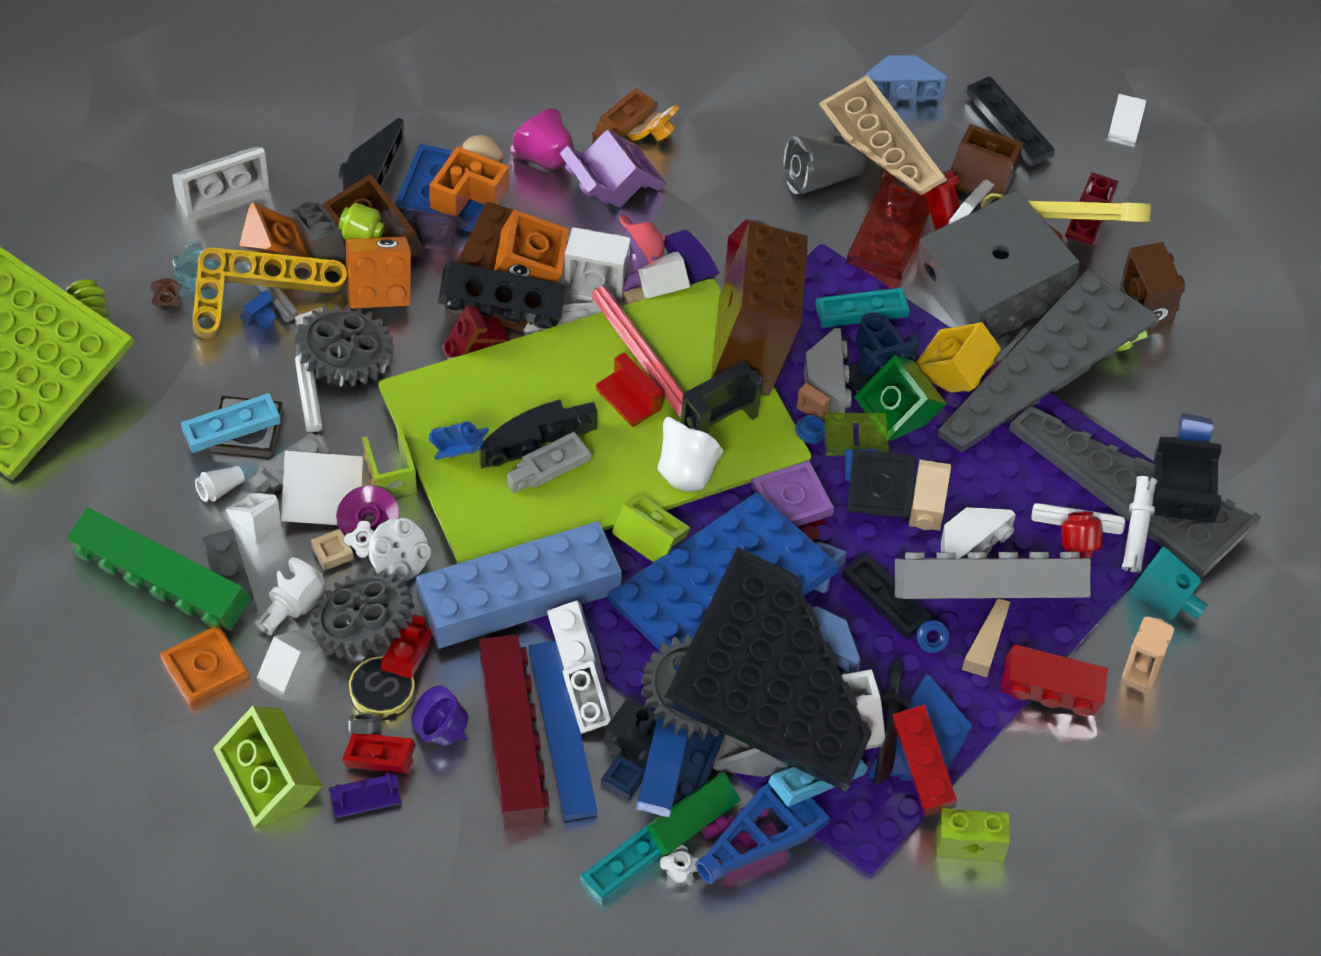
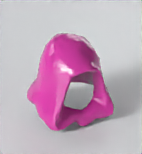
[510,108,574,171]

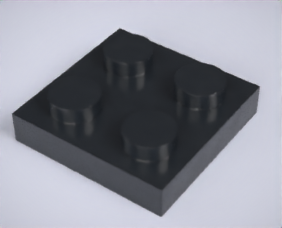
[847,449,916,519]

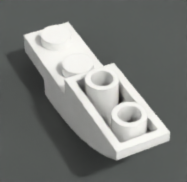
[547,601,612,734]

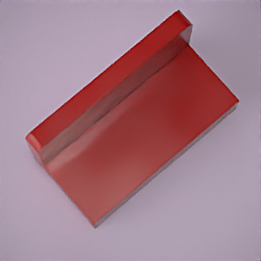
[596,352,663,427]

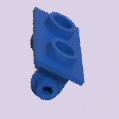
[429,421,489,460]

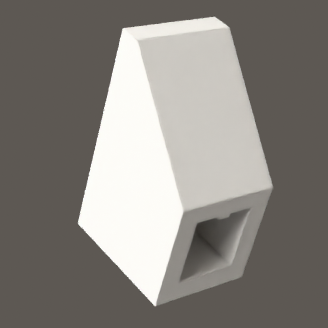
[841,670,885,750]

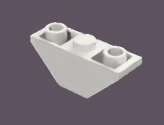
[941,507,1016,558]

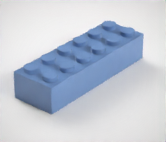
[416,521,622,649]

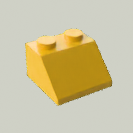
[916,322,1001,393]

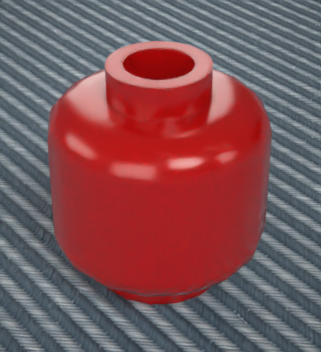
[1061,511,1104,558]

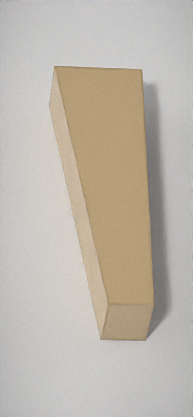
[962,599,1010,677]

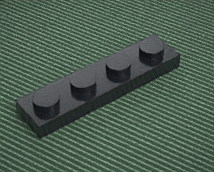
[966,76,1055,167]

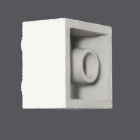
[564,227,631,302]

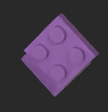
[560,129,667,208]

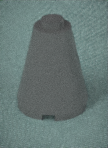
[783,136,867,194]

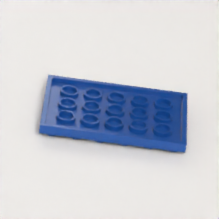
[607,492,839,669]

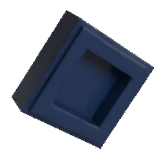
[601,755,645,800]

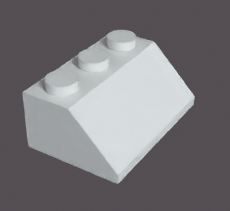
[172,147,269,218]

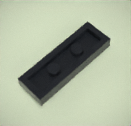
[842,554,932,640]

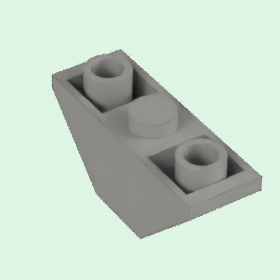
[804,328,851,420]

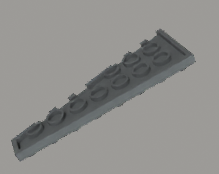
[938,269,1160,453]
[1009,406,1261,578]

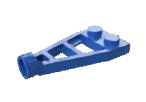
[695,783,830,884]

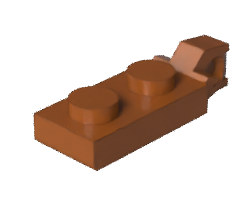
[591,88,658,144]

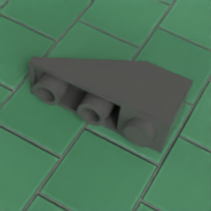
[291,202,346,265]

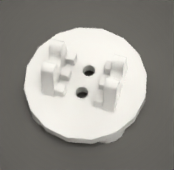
[369,518,431,581]

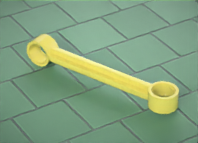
[980,193,1151,222]

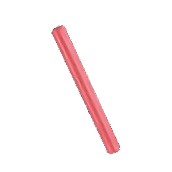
[592,286,684,418]

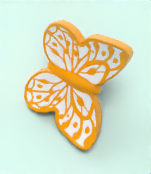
[627,104,679,141]

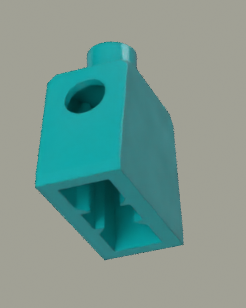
[1128,546,1208,620]

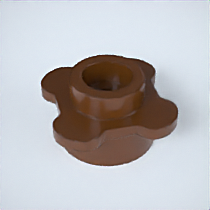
[151,278,182,307]

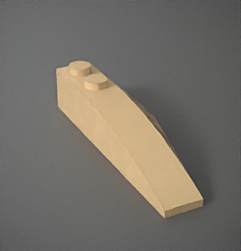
[819,75,946,195]

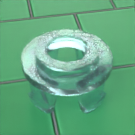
[172,240,220,291]

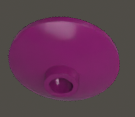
[336,485,400,542]

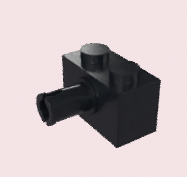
[604,699,657,769]

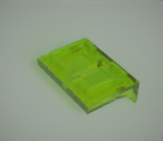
[824,413,889,456]

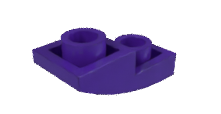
[664,229,720,284]

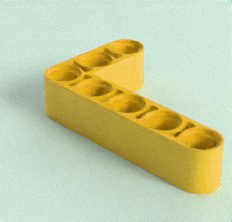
[192,247,347,339]

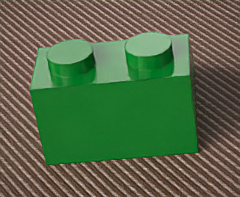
[854,355,946,442]

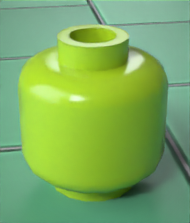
[338,203,385,240]

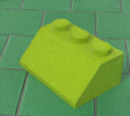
[213,706,323,827]

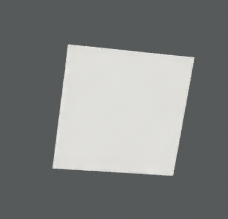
[281,451,363,525]

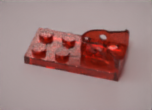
[846,169,931,281]

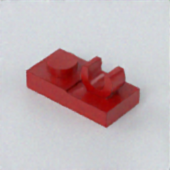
[381,614,434,679]
[342,733,416,774]

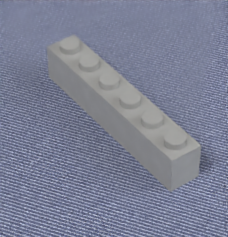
[895,552,1090,599]

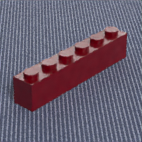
[479,635,550,828]

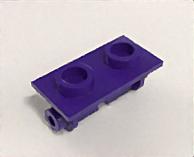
[329,773,402,818]

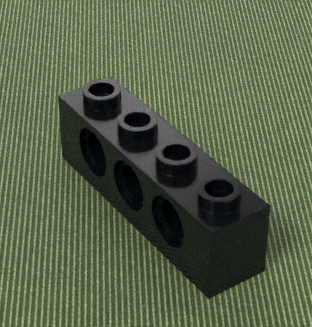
[438,261,566,329]

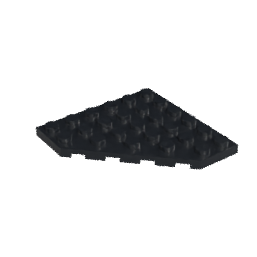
[662,547,872,792]

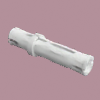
[1121,476,1157,573]

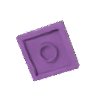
[751,461,834,527]

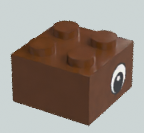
[1120,242,1185,329]

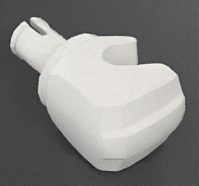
[255,557,325,635]

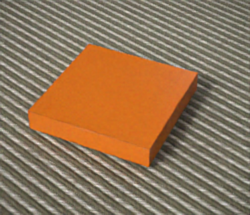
[160,626,250,707]

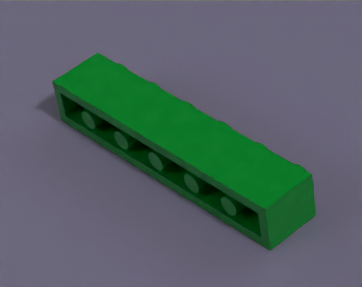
[66,507,251,631]

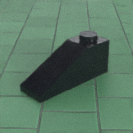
[339,118,405,191]

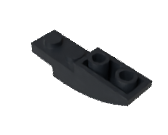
[479,400,598,469]

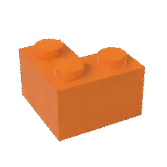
[429,146,509,218]

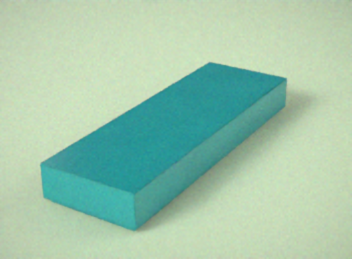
[815,288,910,328]
[580,817,666,904]

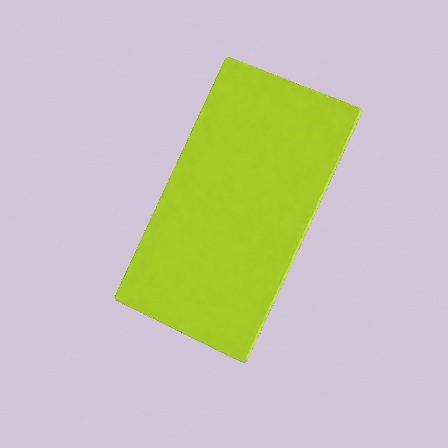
[379,279,811,564]

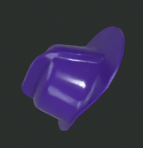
[411,685,469,746]

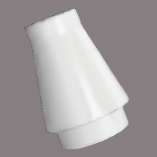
[195,465,245,502]

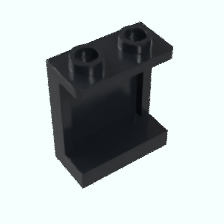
[680,361,762,434]
[1152,437,1222,523]

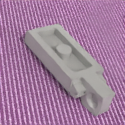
[249,432,331,494]
[506,432,592,493]

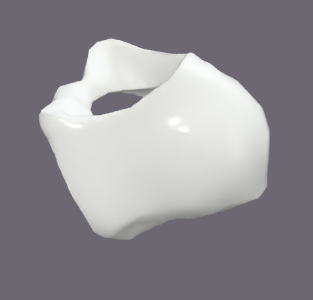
[658,417,723,492]

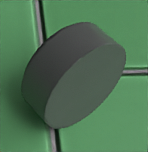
[348,713,382,734]

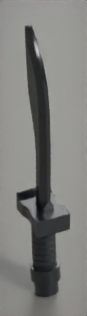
[874,660,909,785]

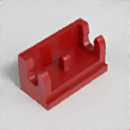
[925,170,960,231]

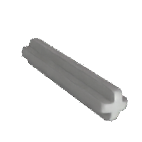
[241,261,299,322]

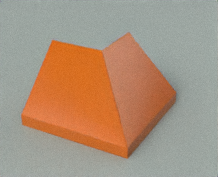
[239,202,311,258]

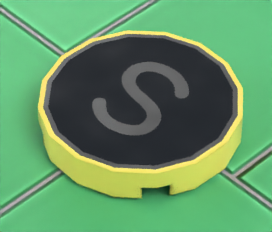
[349,656,415,718]

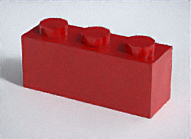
[1000,644,1108,716]
[893,704,957,817]

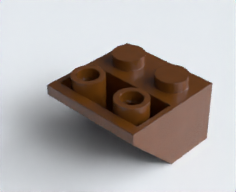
[950,124,1024,202]

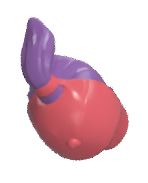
[619,214,665,291]

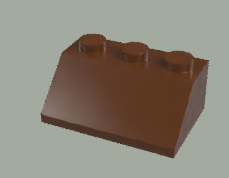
[322,174,423,258]

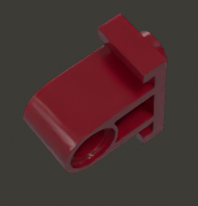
[443,306,510,359]

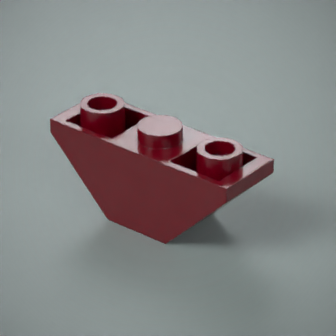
[1065,172,1119,246]

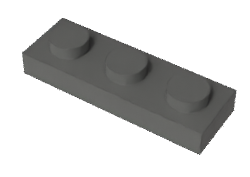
[202,529,258,618]

